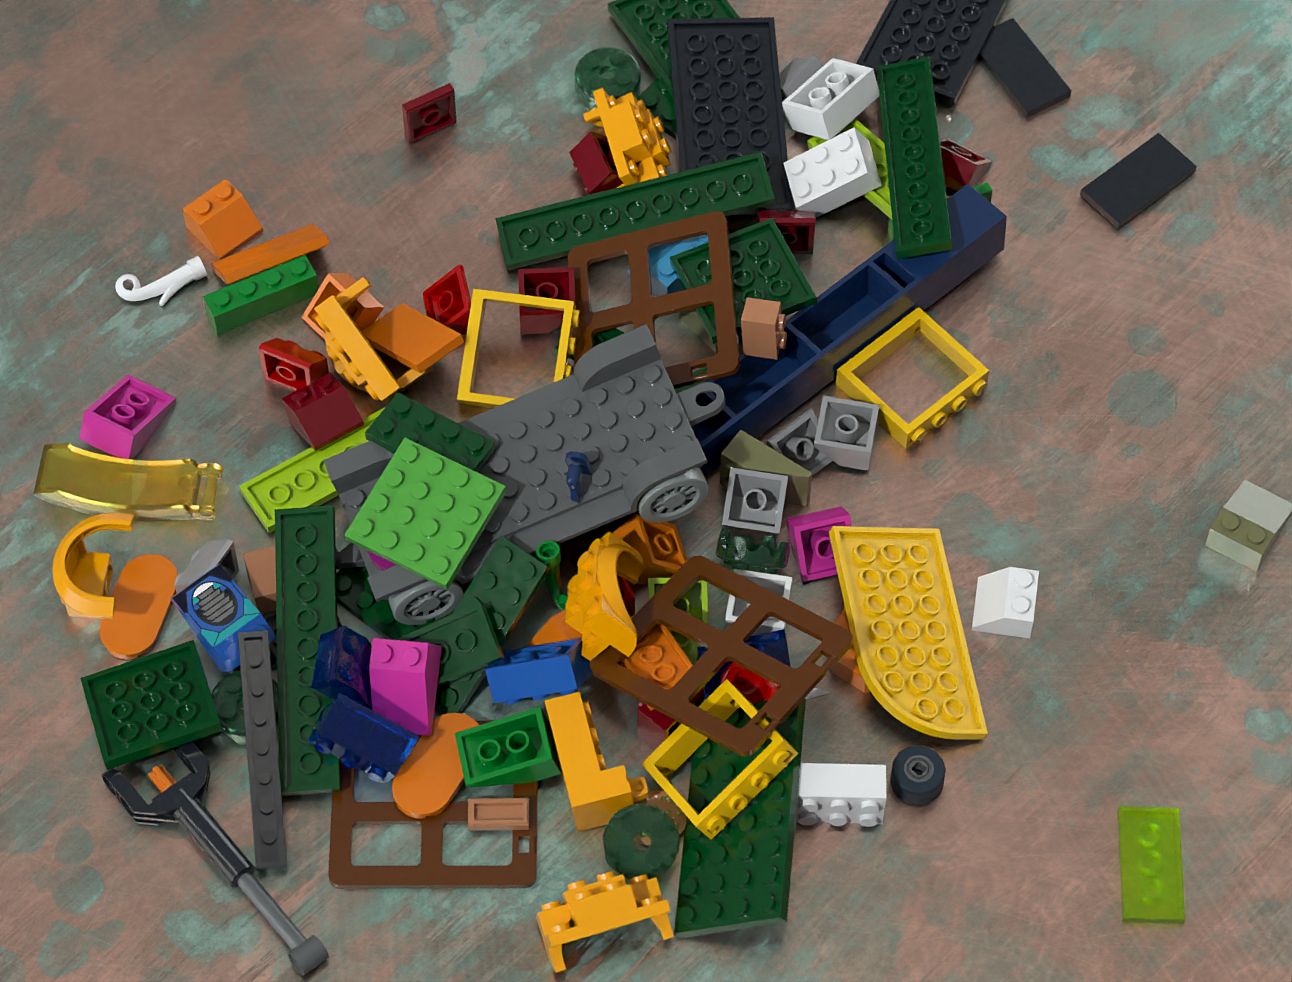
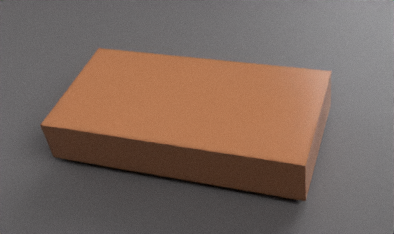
[468,798,529,831]

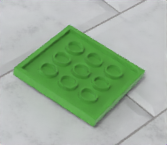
[344,437,507,590]

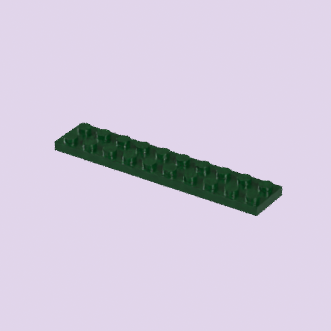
[877,57,953,259]
[495,152,775,271]
[275,505,341,796]

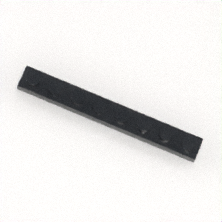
[238,630,287,871]

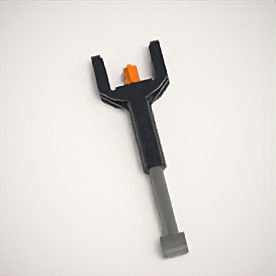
[101,741,329,976]

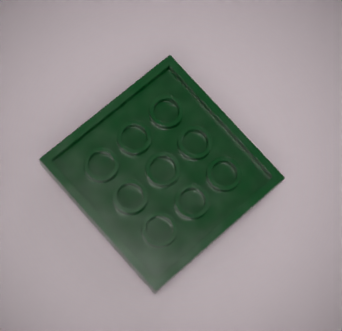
[670,218,817,344]
[80,640,223,770]

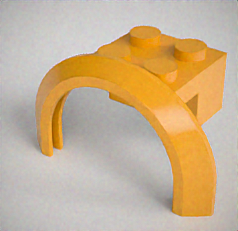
[52,513,135,619]

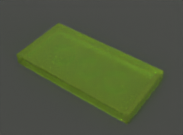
[1118,806,1185,924]

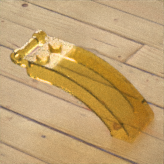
[33,443,223,522]

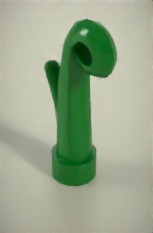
[536,541,568,611]

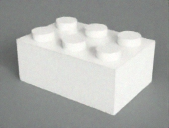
[782,58,879,140]
[784,127,882,218]
[796,763,886,827]

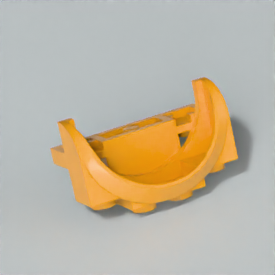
[583,88,672,188]
[565,531,643,661]
[536,871,674,973]

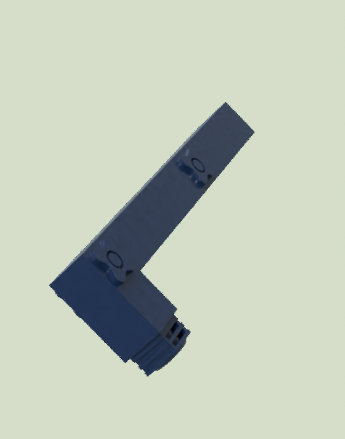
[617,184,1007,525]

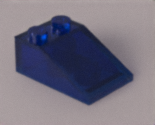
[311,626,373,721]

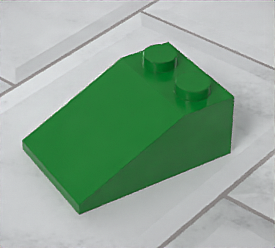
[455,707,561,788]

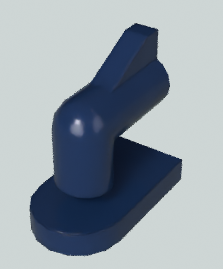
[565,451,593,503]

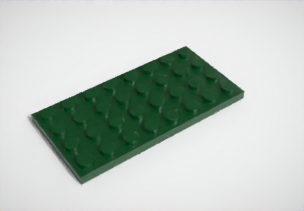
[674,698,806,939]

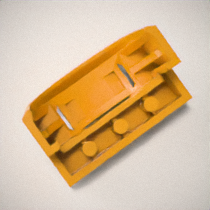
[314,277,433,403]

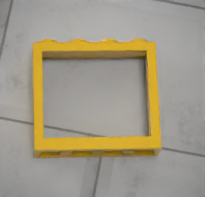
[457,289,580,408]
[836,307,989,449]
[641,679,798,840]

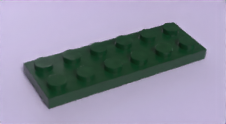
[435,535,551,713]

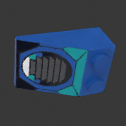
[171,564,277,672]

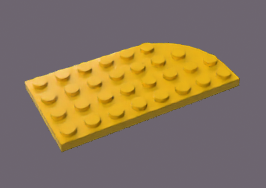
[829,526,988,739]

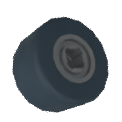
[890,745,946,805]

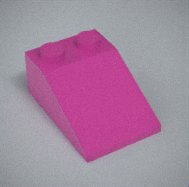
[79,374,176,463]
[369,638,442,736]

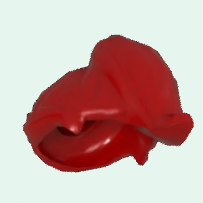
[720,662,780,703]

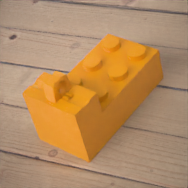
[544,691,649,832]

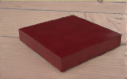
[402,83,457,144]

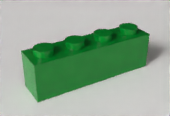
[203,255,319,335]

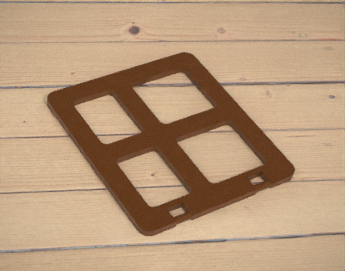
[568,211,740,389]
[590,556,853,756]
[328,721,538,888]

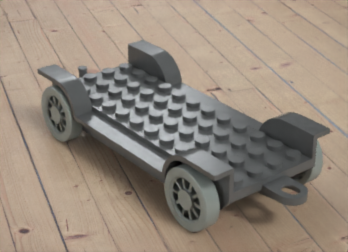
[323,324,725,625]

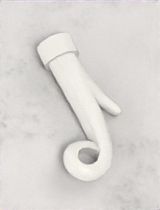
[115,256,208,306]

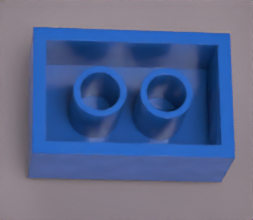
[485,637,591,705]

